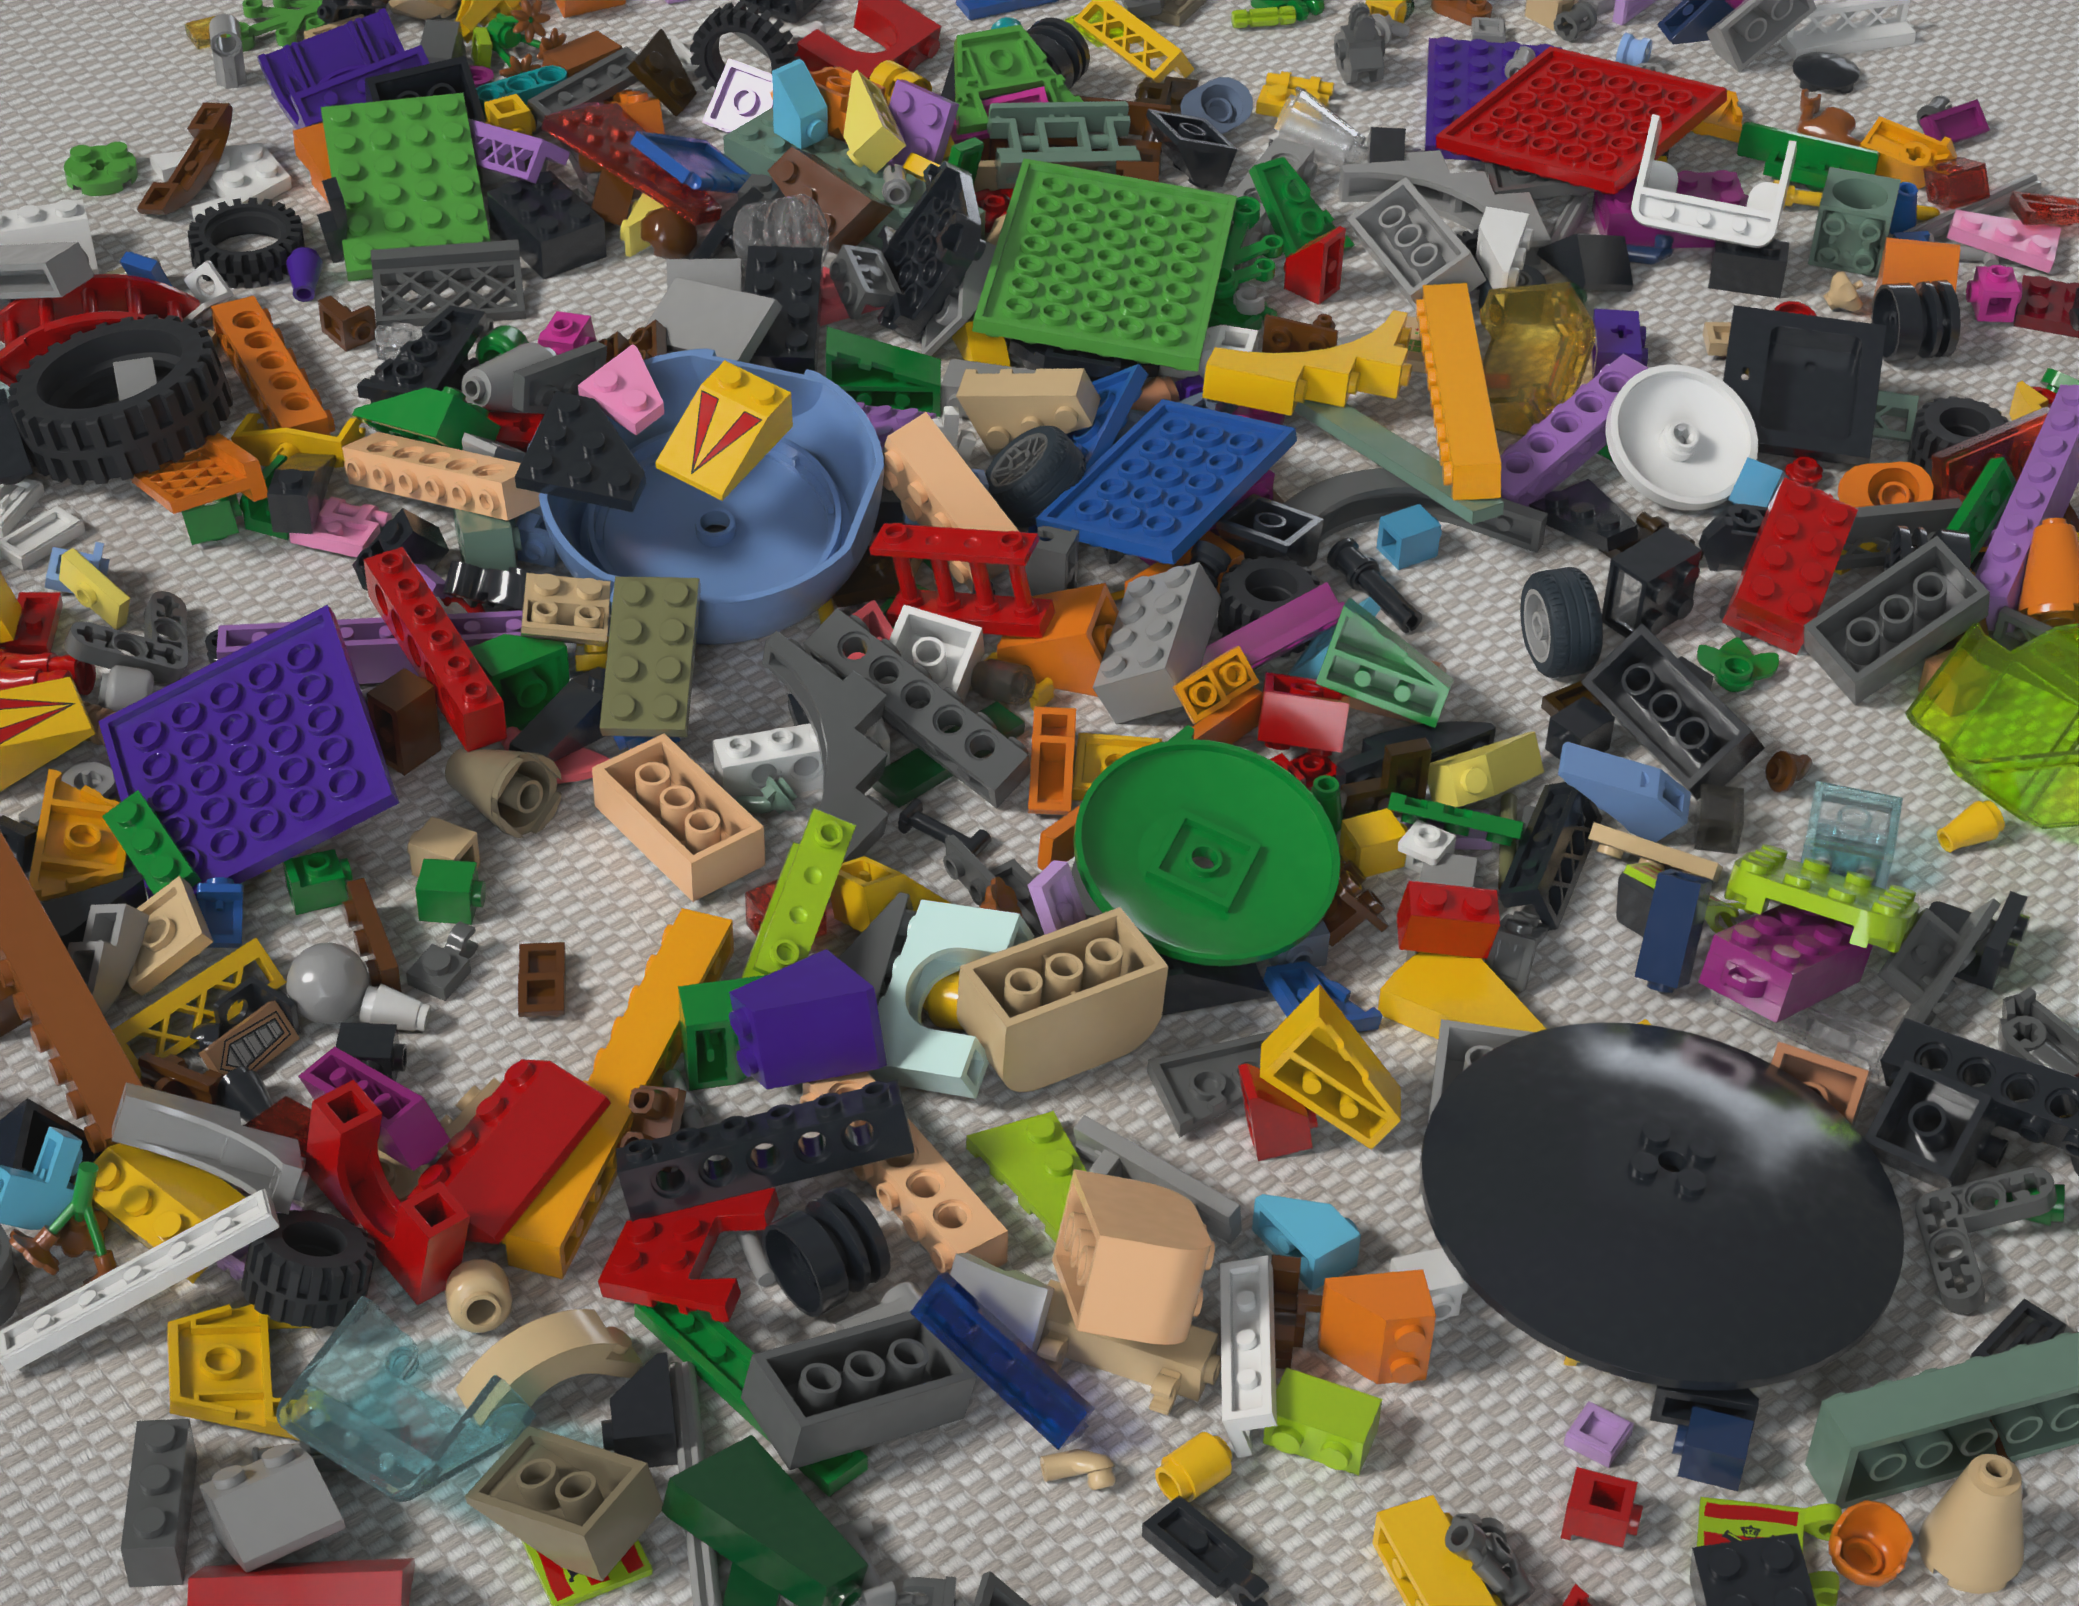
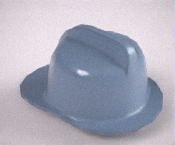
[1180,77,1253,134]

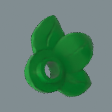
[1697,637,1779,692]

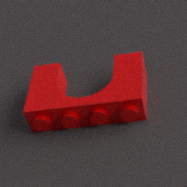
[794,0,942,79]
[304,1079,470,1306]

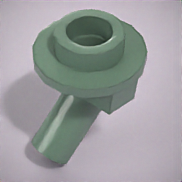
[736,776,798,814]

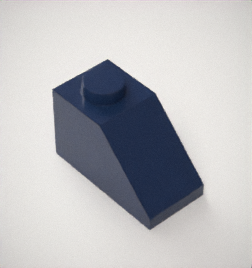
[1657,0,1735,45]

